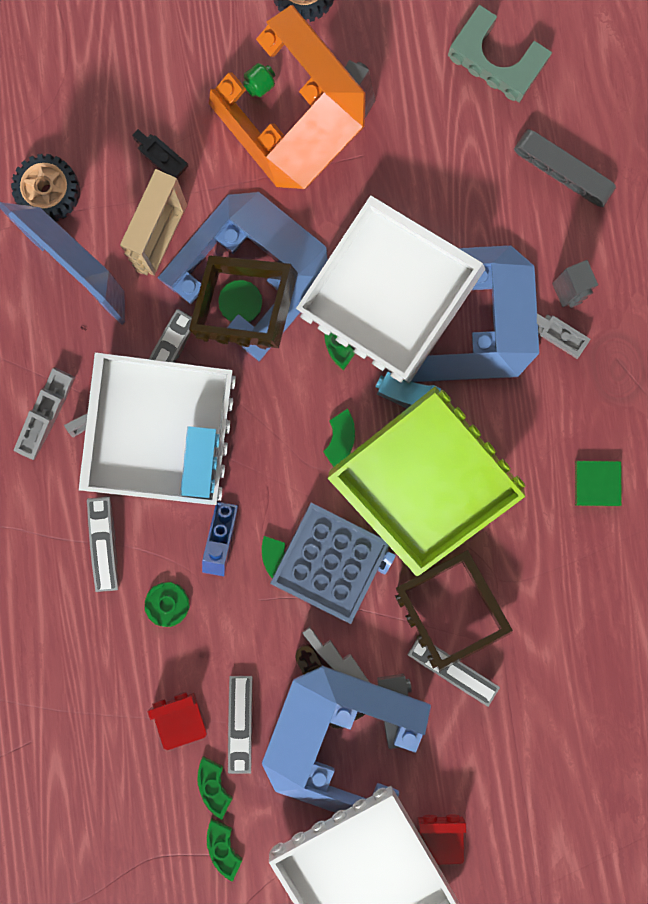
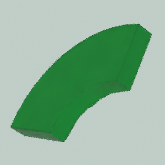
[325,333,356,371]
[323,409,355,467]
[262,536,285,578]
[197,756,233,820]
[207,818,243,882]

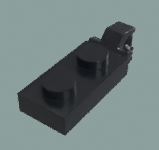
[132,129,188,179]

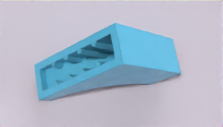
[376,372,441,408]

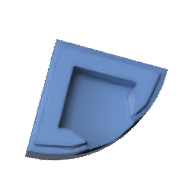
[378,551,396,575]

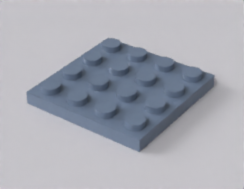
[270,502,389,624]

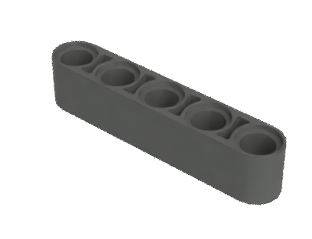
[514,129,616,207]

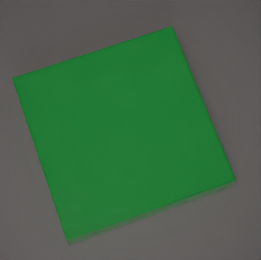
[575,461,622,506]

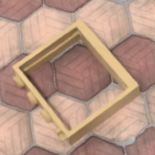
[120,169,187,276]

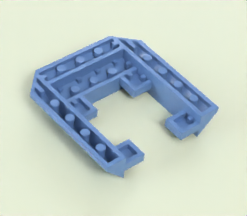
[158,192,328,362]
[0,202,125,325]
[411,245,539,382]
[262,666,431,813]

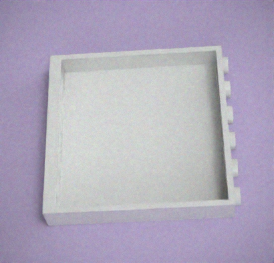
[296,195,485,383]
[79,353,236,505]
[269,786,459,904]

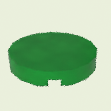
[218,280,262,323]
[145,582,190,627]

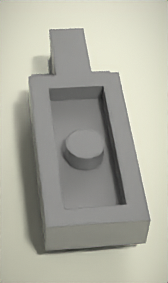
[537,314,591,359]

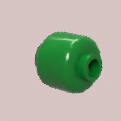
[242,63,276,97]

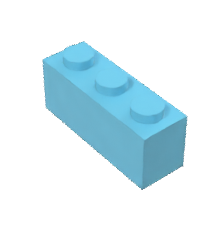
[180,426,220,498]

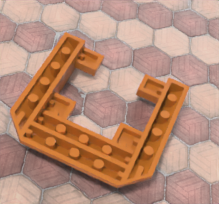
[209,5,365,189]

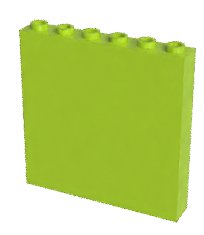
[328,386,526,576]

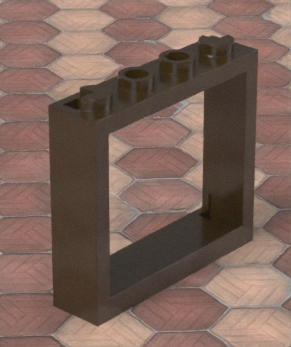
[189,255,298,350]
[395,550,513,672]

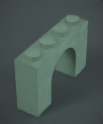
[448,5,552,103]

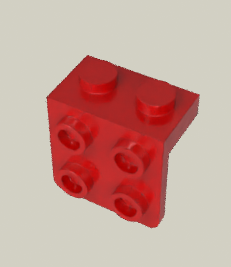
[147,692,207,750]
[417,814,466,865]

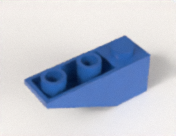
[202,502,238,576]

